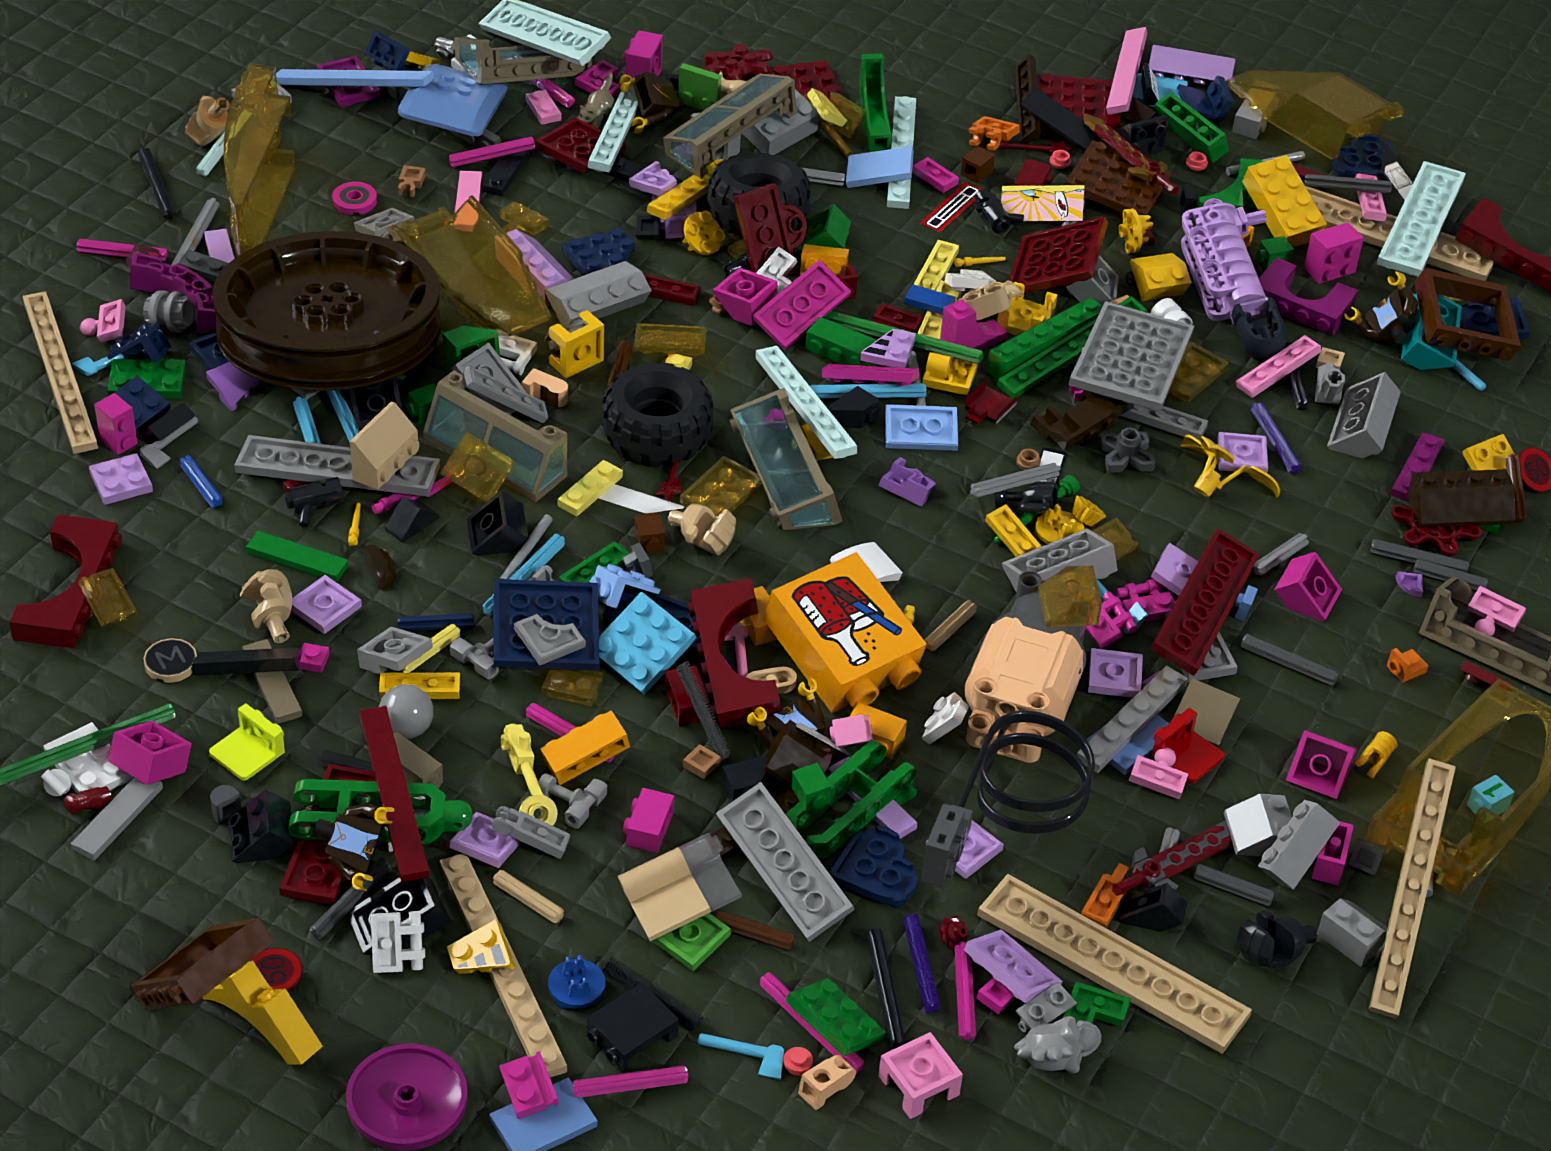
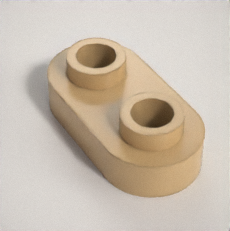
[746,667,797,694]

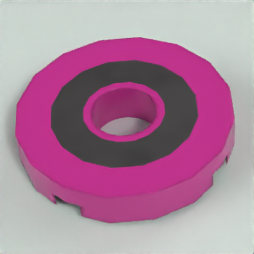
[332,182,377,215]

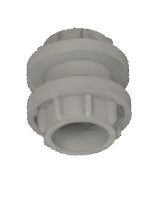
[143,290,195,333]

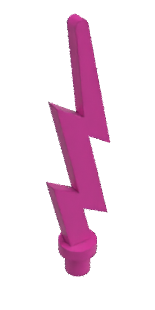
[372,468,464,514]

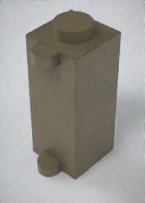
[393,731,443,788]

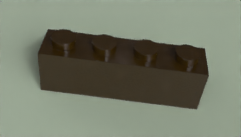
[1407,469,1515,527]

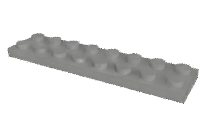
[234,435,440,497]

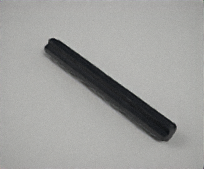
[137,146,176,220]
[866,928,905,1049]

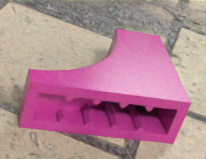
[940,300,1008,350]

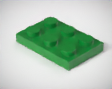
[107,359,186,399]
[786,978,886,1057]

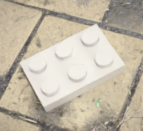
[43,722,133,794]

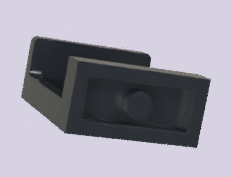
[586,982,679,1072]

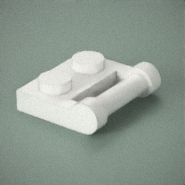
[497,330,537,375]

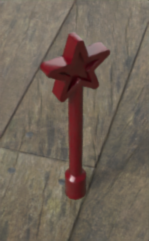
[997,140,1072,156]
[655,461,683,502]

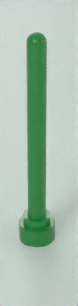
[994,475,1080,545]

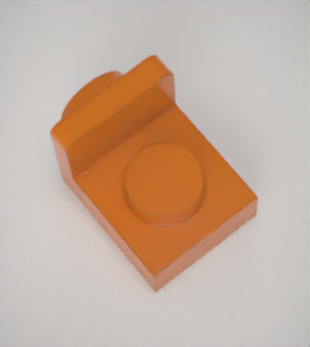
[1387,648,1429,683]

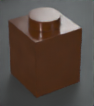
[961,146,995,184]
[634,512,665,553]

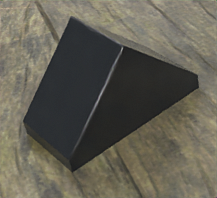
[385,497,439,543]

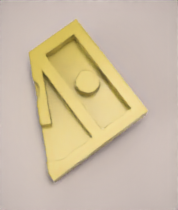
[807,88,847,127]

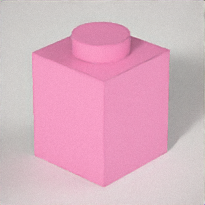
[830,715,873,747]

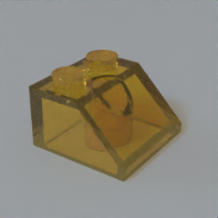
[441,431,515,502]
[1038,565,1102,627]

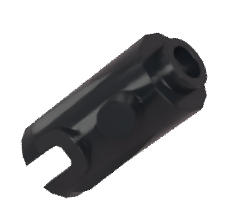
[973,190,1024,233]
[285,477,344,527]

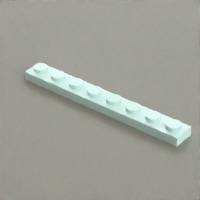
[588,85,639,172]
[887,96,916,209]
[755,346,857,459]

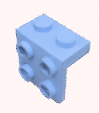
[590,564,661,608]

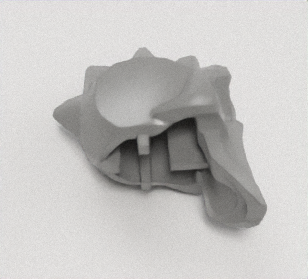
[1014,1016,1102,1074]

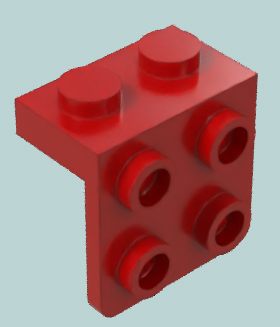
[1151,708,1225,783]

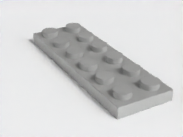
[716,782,855,942]

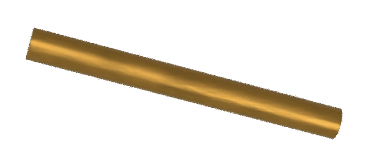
[803,95,853,158]

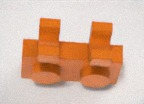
[969,116,1020,151]

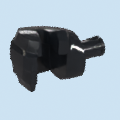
[1237,910,1317,968]

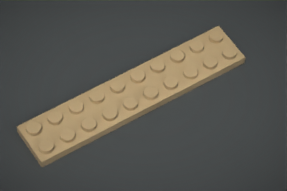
[1305,186,1496,281]
[977,874,1252,1054]

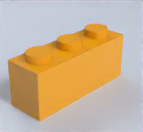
[540,710,630,785]

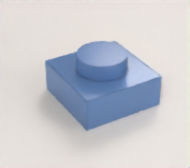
[1234,585,1258,622]

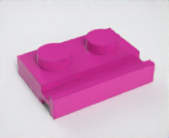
[499,1051,559,1119]

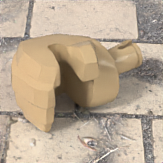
[185,96,230,146]
[668,504,736,556]
[240,569,292,643]

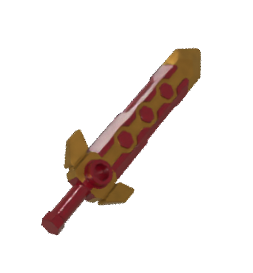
[1083,114,1179,195]

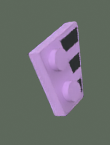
[860,329,916,368]

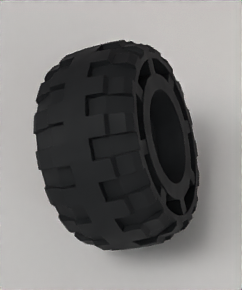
[708,153,811,237]
[602,362,713,466]

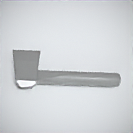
[140,416,198,470]

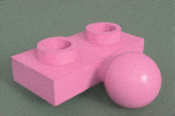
[80,299,126,343]
[1468,586,1526,636]
[1129,747,1188,799]

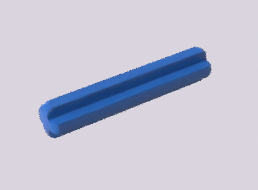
[180,455,223,508]

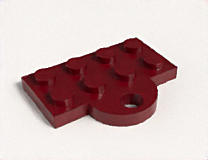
[733,183,807,275]

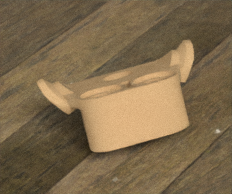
[957,280,1023,320]

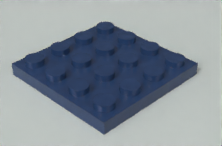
[493,579,600,670]

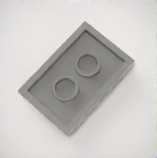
[452,343,528,416]

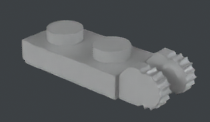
[491,806,570,859]

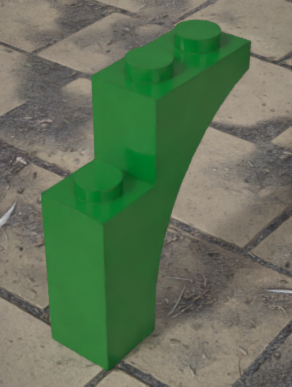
[858,53,892,152]
[1197,158,1262,209]

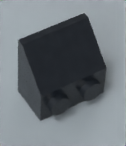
[467,490,528,555]

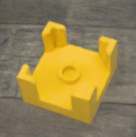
[997,282,1057,336]
[549,310,604,378]

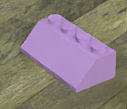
[1149,45,1235,87]
[497,229,574,307]

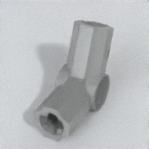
[1315,363,1345,405]

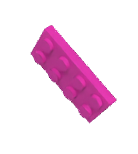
[752,260,851,351]

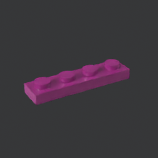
[1391,432,1445,502]

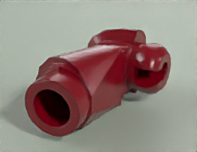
[64,786,112,815]

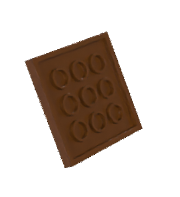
[1065,140,1172,215]

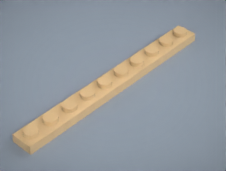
[22,291,98,454]
[1368,758,1456,1019]
[439,853,567,1078]

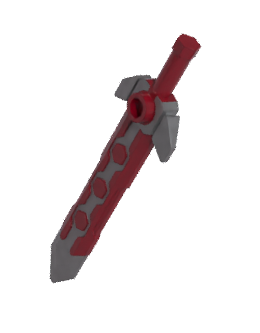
[1112,820,1233,896]

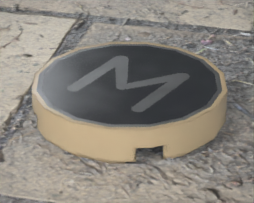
[143,638,197,683]

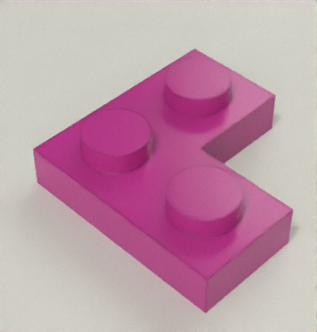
[575,60,621,98]

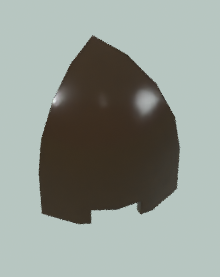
[1120,96,1157,122]
[364,545,396,590]

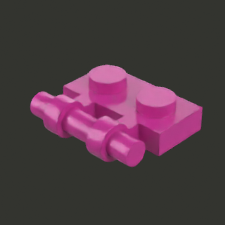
[1116,579,1175,622]
[1085,592,1138,649]

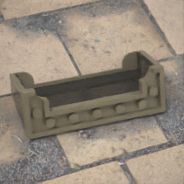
[1419,576,1551,693]

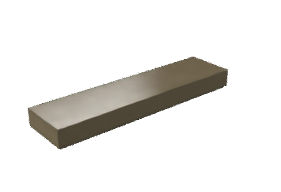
[242,639,302,724]

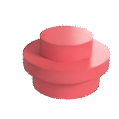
[1050,150,1071,169]
[1186,152,1208,171]
[783,1047,813,1076]

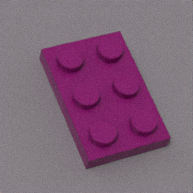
[316,56,381,107]

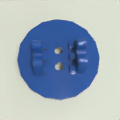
[548,955,605,1009]

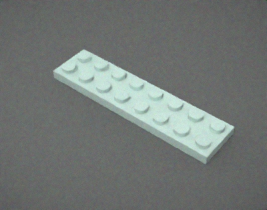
[479,0,611,66]
[1377,161,1466,277]

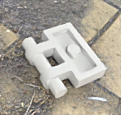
[370,911,425,973]

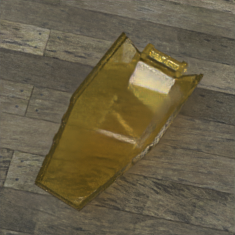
[392,195,551,336]

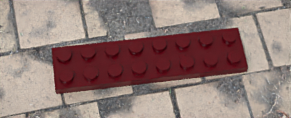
[1150,528,1260,676]

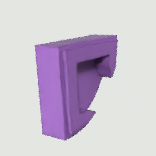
[1396,572,1423,598]

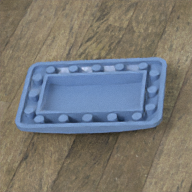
[398,64,508,136]

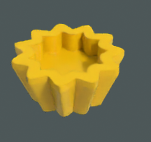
[1072,495,1106,527]

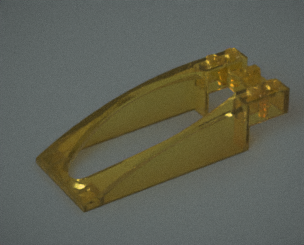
[224,63,296,257]
[1364,679,1551,896]

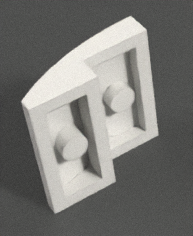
[830,542,903,582]

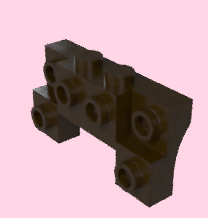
[1031,390,1134,450]

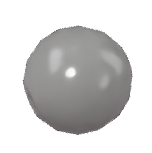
[378,684,434,739]

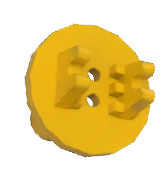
[1119,208,1153,254]
[682,210,725,255]
[1035,504,1085,544]

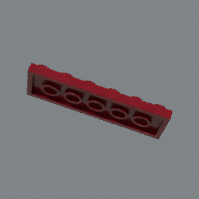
[279,764,376,905]

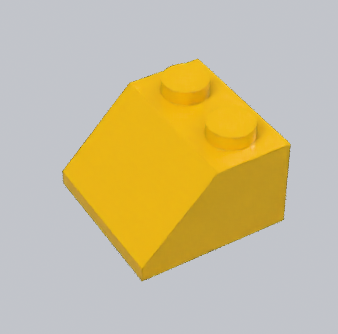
[1129,253,1191,301]

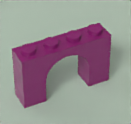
[1259,257,1359,336]

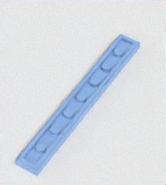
[271,69,434,87]

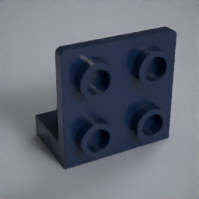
[364,31,414,71]
[1177,75,1235,122]
[106,322,171,362]

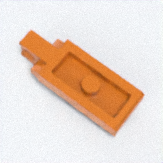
[1081,863,1129,928]

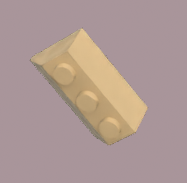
[350,402,420,489]

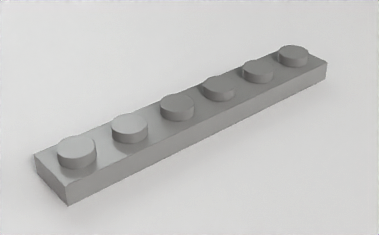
[1077,665,1188,773]

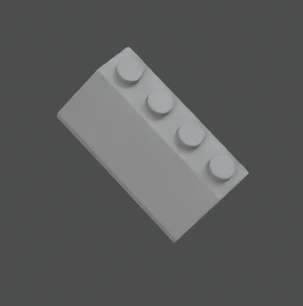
[544,261,652,326]
[1327,372,1401,459]
[1002,529,1118,592]

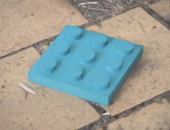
[599,591,697,695]

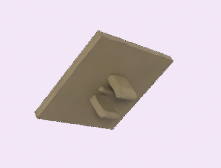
[1174,678,1240,746]

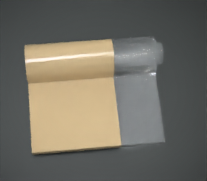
[617,833,742,941]

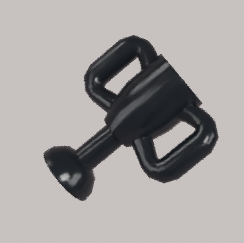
[994,481,1059,513]

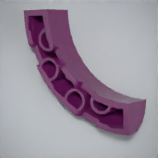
[130,253,216,334]

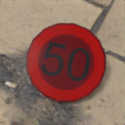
[1518,447,1551,493]
[250,948,303,992]

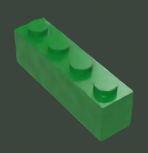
[1155,92,1229,163]
[805,317,889,367]

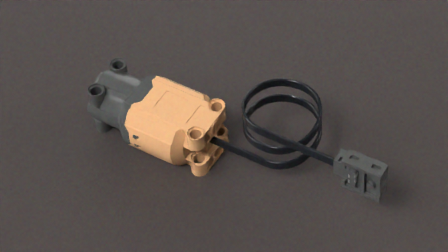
[921,571,1095,888]

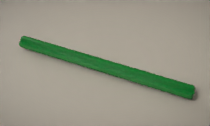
[824,311,983,364]
[0,703,176,786]

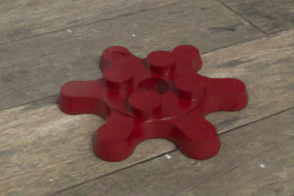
[702,44,773,80]
[1391,505,1482,557]

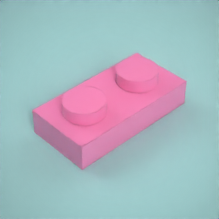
[526,90,561,125]

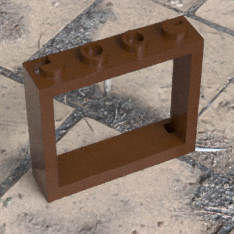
[1414,268,1521,361]
[131,917,275,1010]

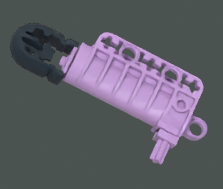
[1181,198,1287,360]

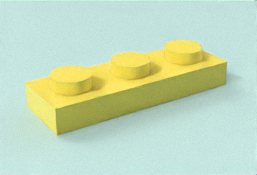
[557,460,623,517]

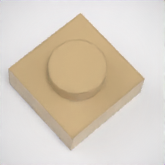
[1316,347,1345,369]

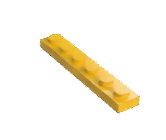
[647,159,723,220]

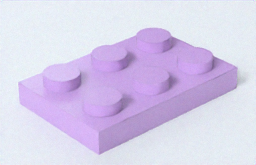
[964,929,1063,1003]

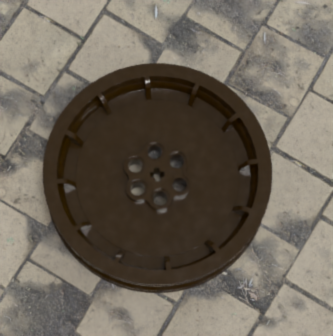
[213,231,441,391]

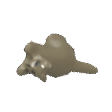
[577,72,615,129]

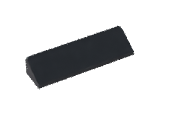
[1019,87,1101,152]
[192,647,302,675]

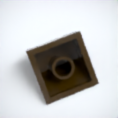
[764,720,834,789]

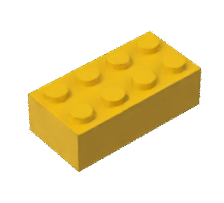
[1242,155,1327,247]

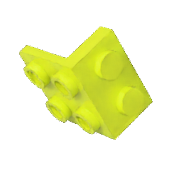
[209,703,285,781]

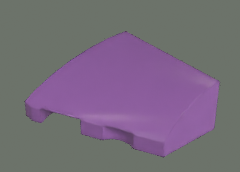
[206,362,261,411]
[879,457,936,507]

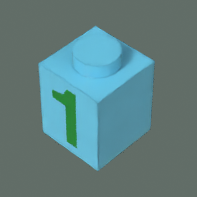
[1467,775,1515,822]

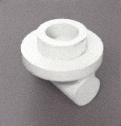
[41,768,72,796]

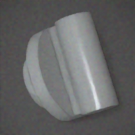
[434,37,455,57]

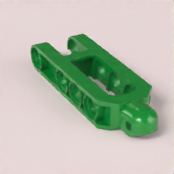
[786,739,917,860]
[288,779,473,844]

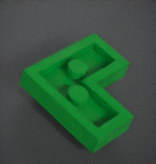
[1063,982,1131,1027]

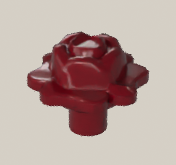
[939,915,968,949]

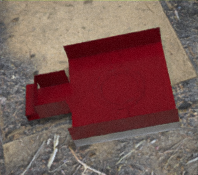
[964,380,1018,424]

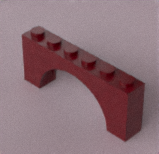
[1455,198,1551,292]
[9,514,122,649]
[687,578,782,729]

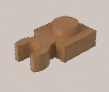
[398,165,426,197]

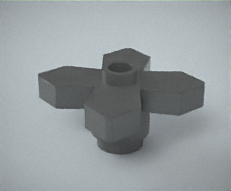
[1099,428,1156,473]

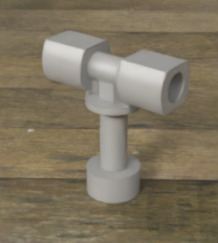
[450,638,499,680]
[538,773,607,829]

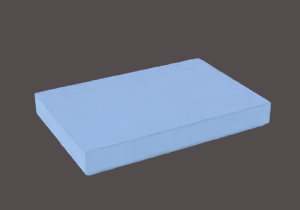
[846,146,914,188]
[885,405,958,451]

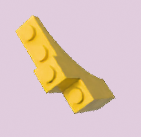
[202,960,323,1065]

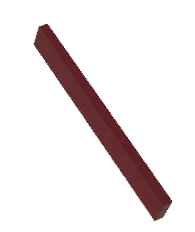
[359,706,429,882]

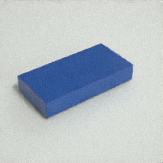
[904,284,956,315]

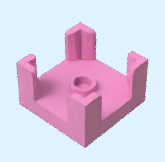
[878,1032,963,1119]

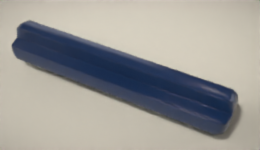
[397,614,475,631]

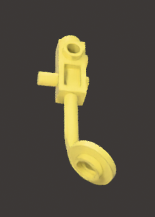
[501,724,558,826]

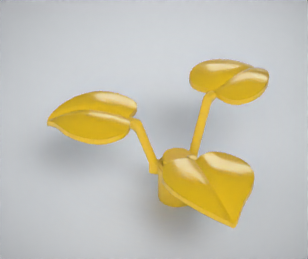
[1180,435,1280,498]

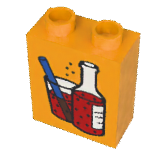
[763,552,927,713]

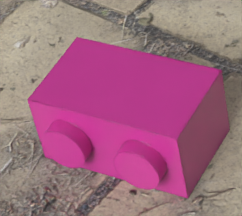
[94,393,138,455]
[623,788,674,853]
[1311,821,1354,886]

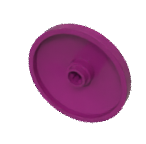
[346,1044,468,1151]

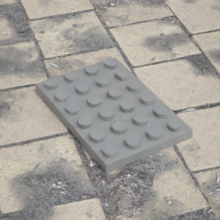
[1069,301,1194,411]

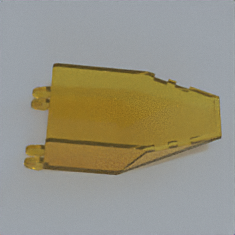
[1226,70,1404,160]

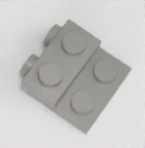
[354,208,418,242]
[357,626,433,674]

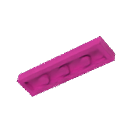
[822,364,919,386]

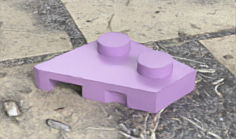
[629,161,677,197]

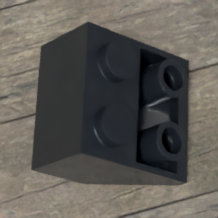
[1116,115,1169,156]
[228,789,294,863]

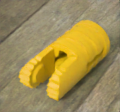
[1355,731,1397,779]

